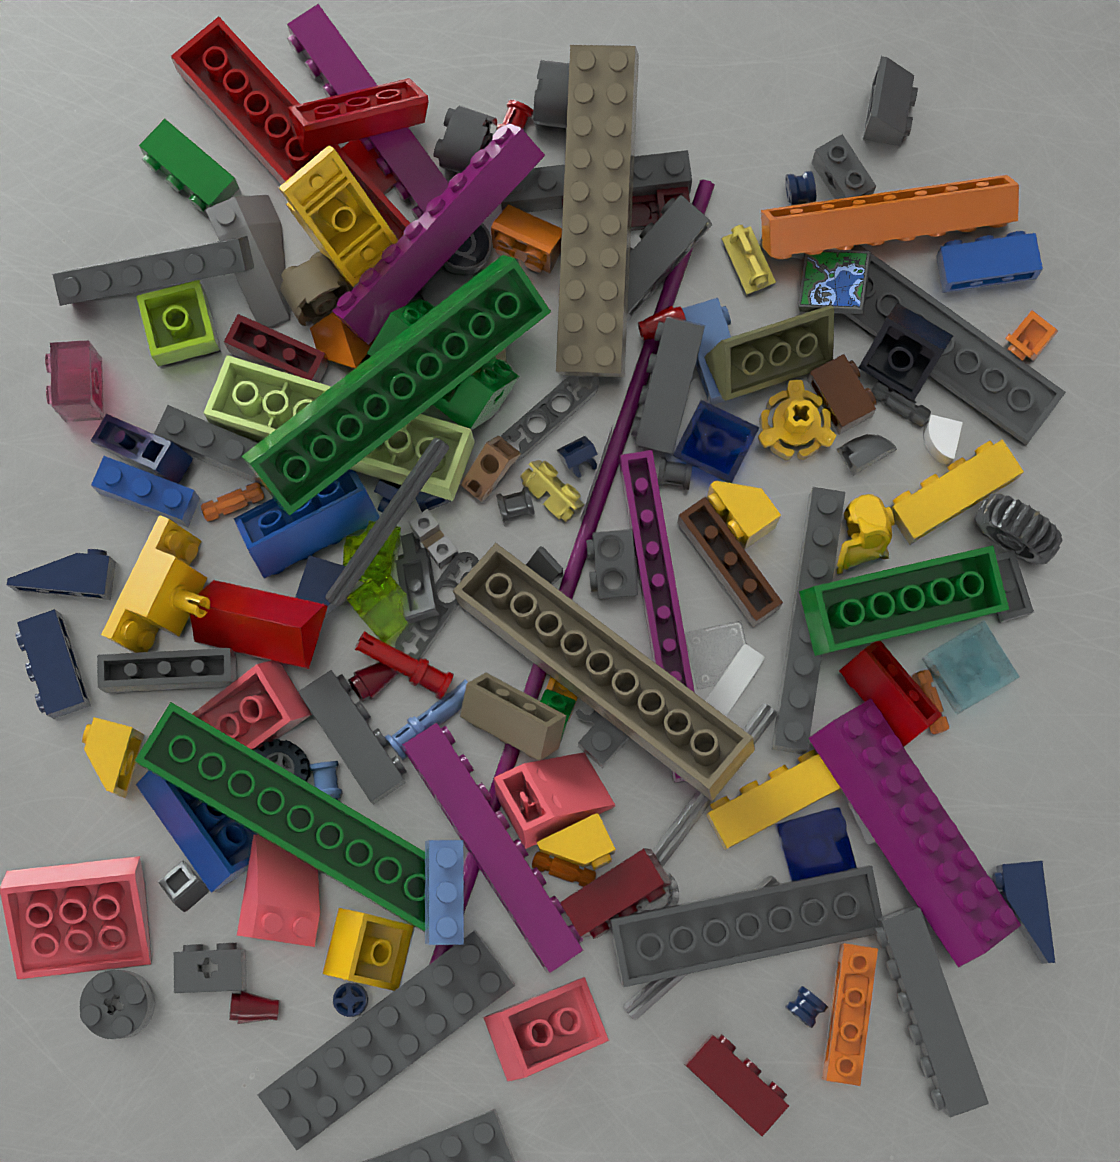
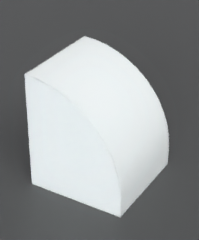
[924,415,963,466]

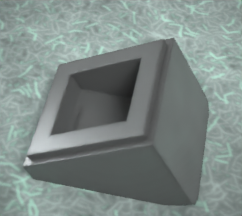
[526,546,563,585]
[158,860,209,912]

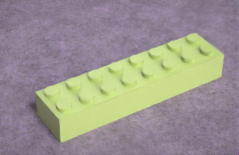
[203,355,475,501]

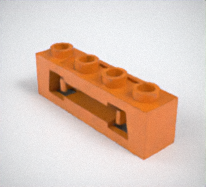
[822,943,878,1086]

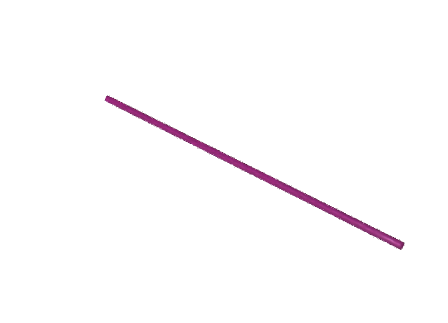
[429,179,715,964]

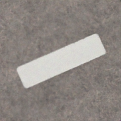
[580,426,612,522]
[705,644,765,716]

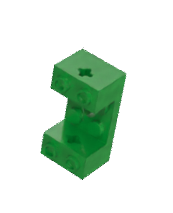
[367,298,520,430]

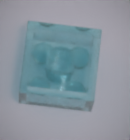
[922,620,1020,715]

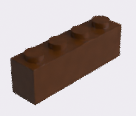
[677,496,783,627]

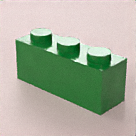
[139,118,239,212]

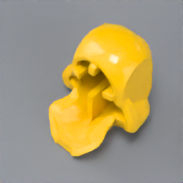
[837,494,895,574]

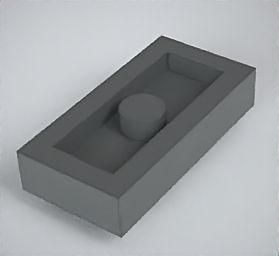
[996,550,1034,623]

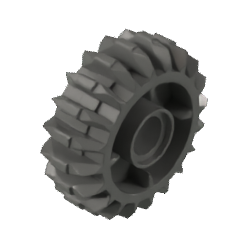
[975,494,1063,564]

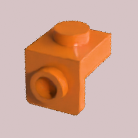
[1005,310,1058,362]

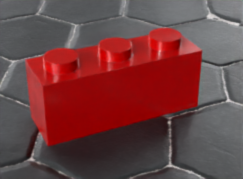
[839,640,943,747]

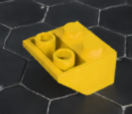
[706,481,781,550]

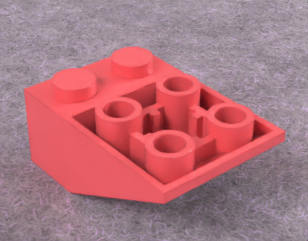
[494,752,615,849]

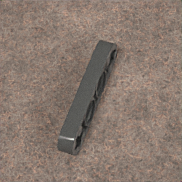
[501,376,599,461]
[395,552,479,660]

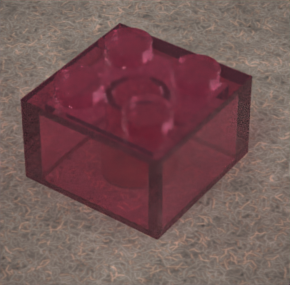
[45,340,104,422]

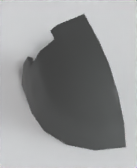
[837,434,897,476]

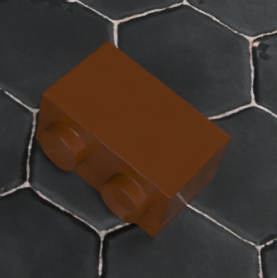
[807,354,877,435]

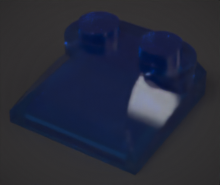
[673,400,760,483]
[775,807,857,881]

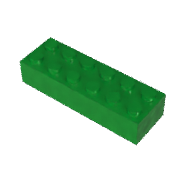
[799,545,1009,656]

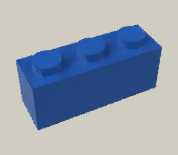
[936,231,1043,293]
[91,456,200,528]

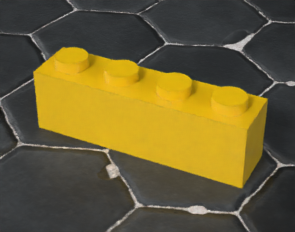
[891,439,1024,545]
[706,749,841,850]

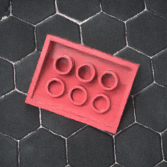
[0,856,151,979]

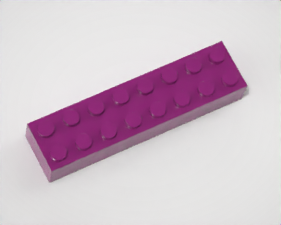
[808,699,1021,968]

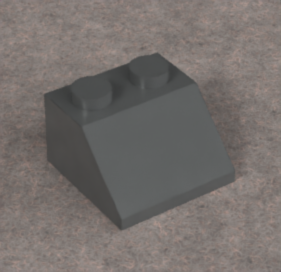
[863,56,918,146]

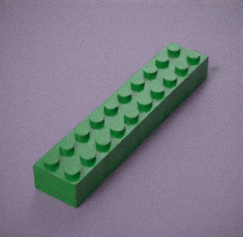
[241,255,551,516]
[135,702,464,933]

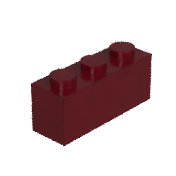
[224,314,329,383]
[560,848,672,939]
[684,1034,789,1137]

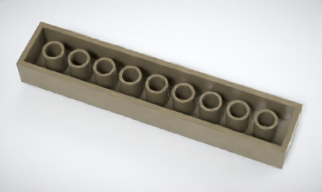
[556,45,639,377]
[453,543,755,801]

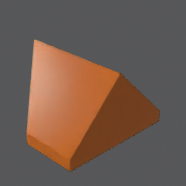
[310,312,377,368]

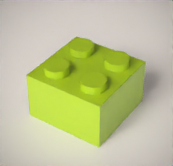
[137,280,220,367]

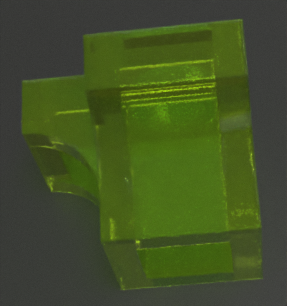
[343,520,401,588]
[346,573,409,642]

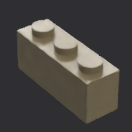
[460,672,566,761]

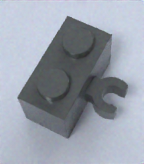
[576,709,630,769]

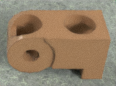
[461,435,521,502]

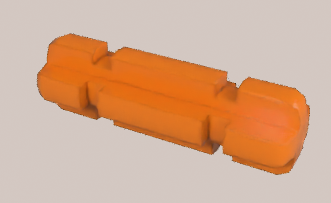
[201,482,264,522]
[912,670,950,734]
[532,851,596,887]

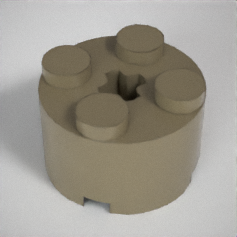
[280,251,353,326]

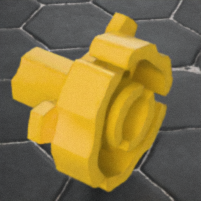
[758,380,836,460]

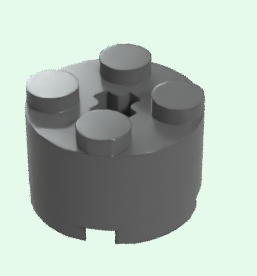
[533,60,569,128]
[433,106,497,173]
[79,970,155,1039]

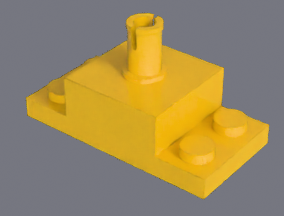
[279,145,398,287]
[101,515,210,653]

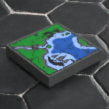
[798,249,871,314]

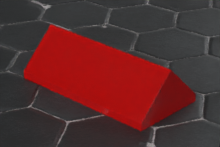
[288,78,429,153]
[190,580,328,669]

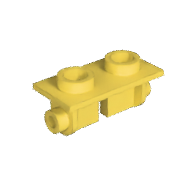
[721,225,776,295]
[520,460,585,522]

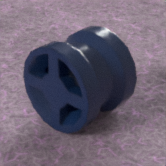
[785,171,817,206]
[333,983,369,1017]
[785,986,828,1028]

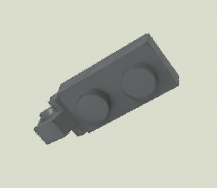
[395,532,440,623]

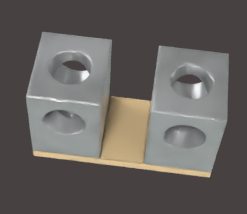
[409,509,458,569]

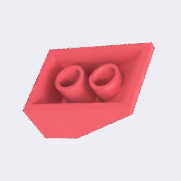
[192,661,312,751]
[237,835,320,947]
[483,977,609,1082]

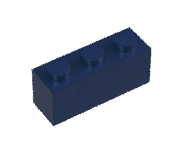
[16,609,91,719]

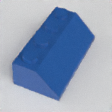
[233,469,380,579]
[136,771,257,893]

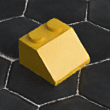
[82,717,144,798]
[536,813,616,870]
[323,908,414,991]

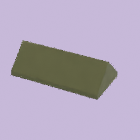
[704,305,834,401]

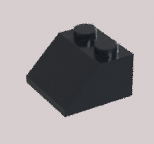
[858,303,953,401]

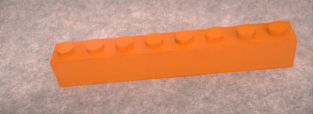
[761,175,1019,259]

